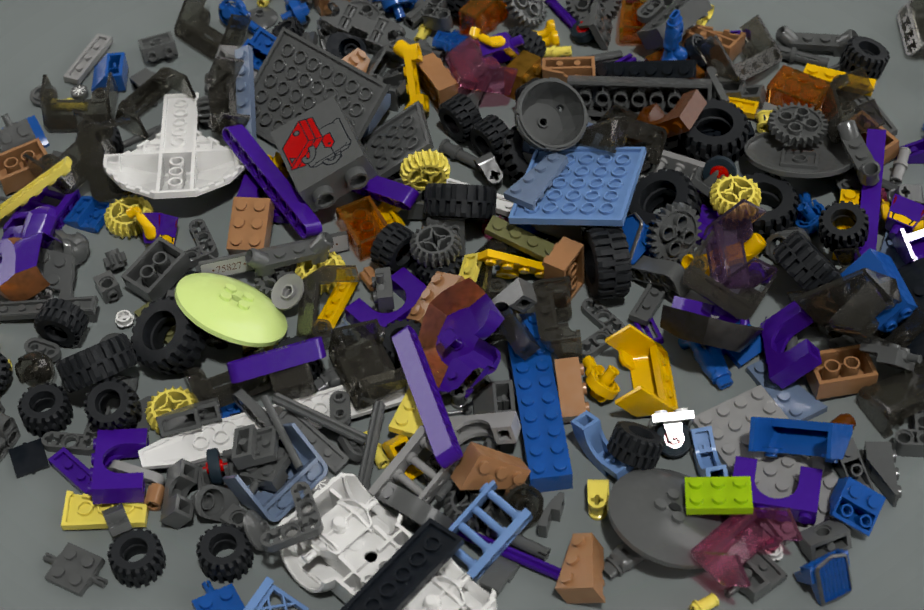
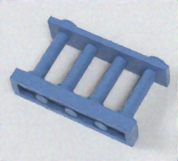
[449,480,533,583]

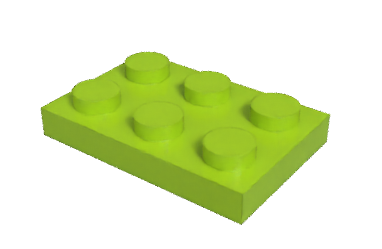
[685,476,753,515]

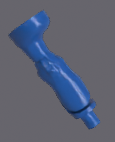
[661,10,688,61]
[678,338,734,390]

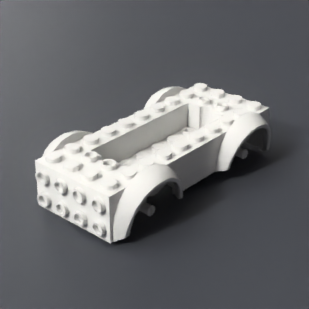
[278,472,497,610]

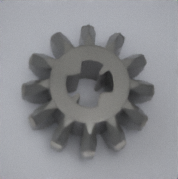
[197,96,218,126]

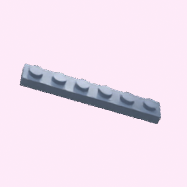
[235,45,257,142]

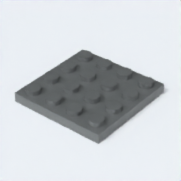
[361,101,434,179]

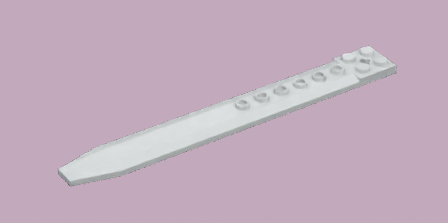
[138,368,450,469]

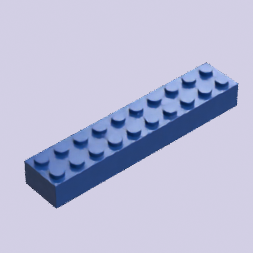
[504,311,573,494]

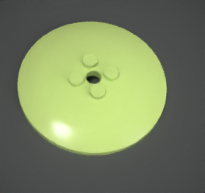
[175,273,288,347]

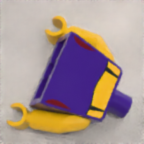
[469,26,524,67]
[880,193,924,240]
[126,206,178,245]

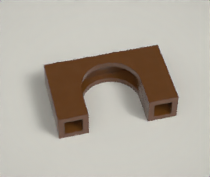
[626,89,707,146]

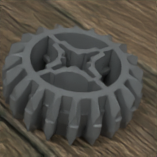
[409,222,462,269]
[444,486,501,532]

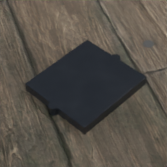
[8,438,50,479]

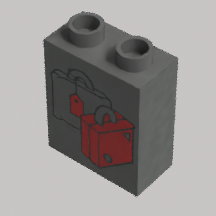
[270,96,378,212]

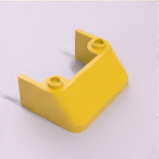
[605,324,678,417]

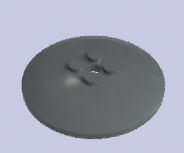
[744,130,854,179]
[607,468,733,569]

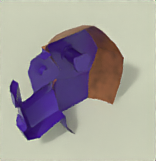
[0,206,62,301]
[418,277,505,399]

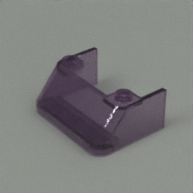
[704,199,778,290]

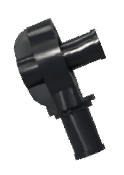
[684,33,720,78]

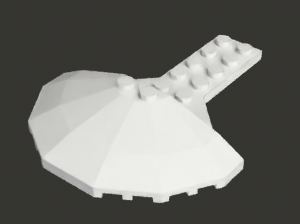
[103,92,246,199]

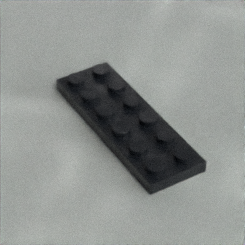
[341,518,464,610]

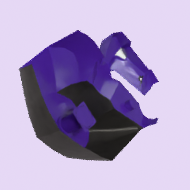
[660,296,767,352]

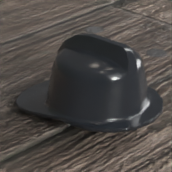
[326,32,367,59]

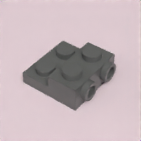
[138,31,178,63]

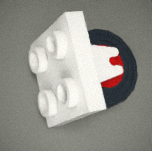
[648,408,695,458]

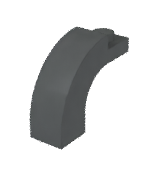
[378,481,453,529]

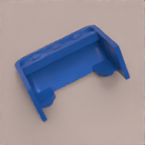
[748,417,853,463]

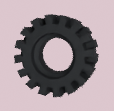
[271,16,304,37]

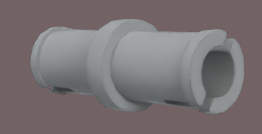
[890,147,911,184]

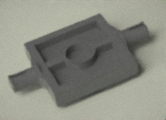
[43,542,108,597]

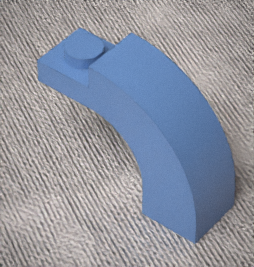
[571,410,634,480]
[690,426,729,477]

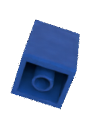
[840,248,918,332]

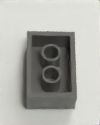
[121,236,192,303]

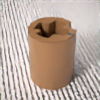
[359,266,376,292]
[143,483,165,511]

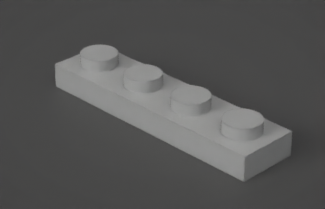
[63,33,113,85]

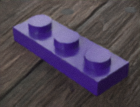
[48,447,92,494]

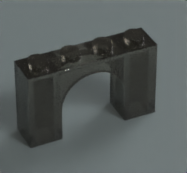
[464,307,540,395]

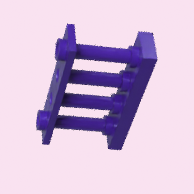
[3,186,81,249]

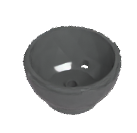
[514,77,588,152]

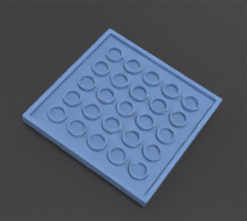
[508,146,647,227]

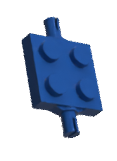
[432,29,471,54]
[192,580,245,610]

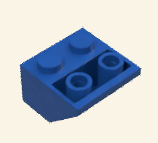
[91,52,129,93]
[830,477,886,537]

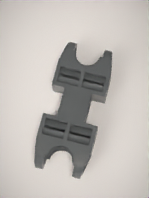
[319,0,406,53]

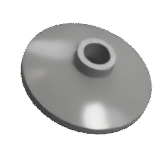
[271,273,304,310]

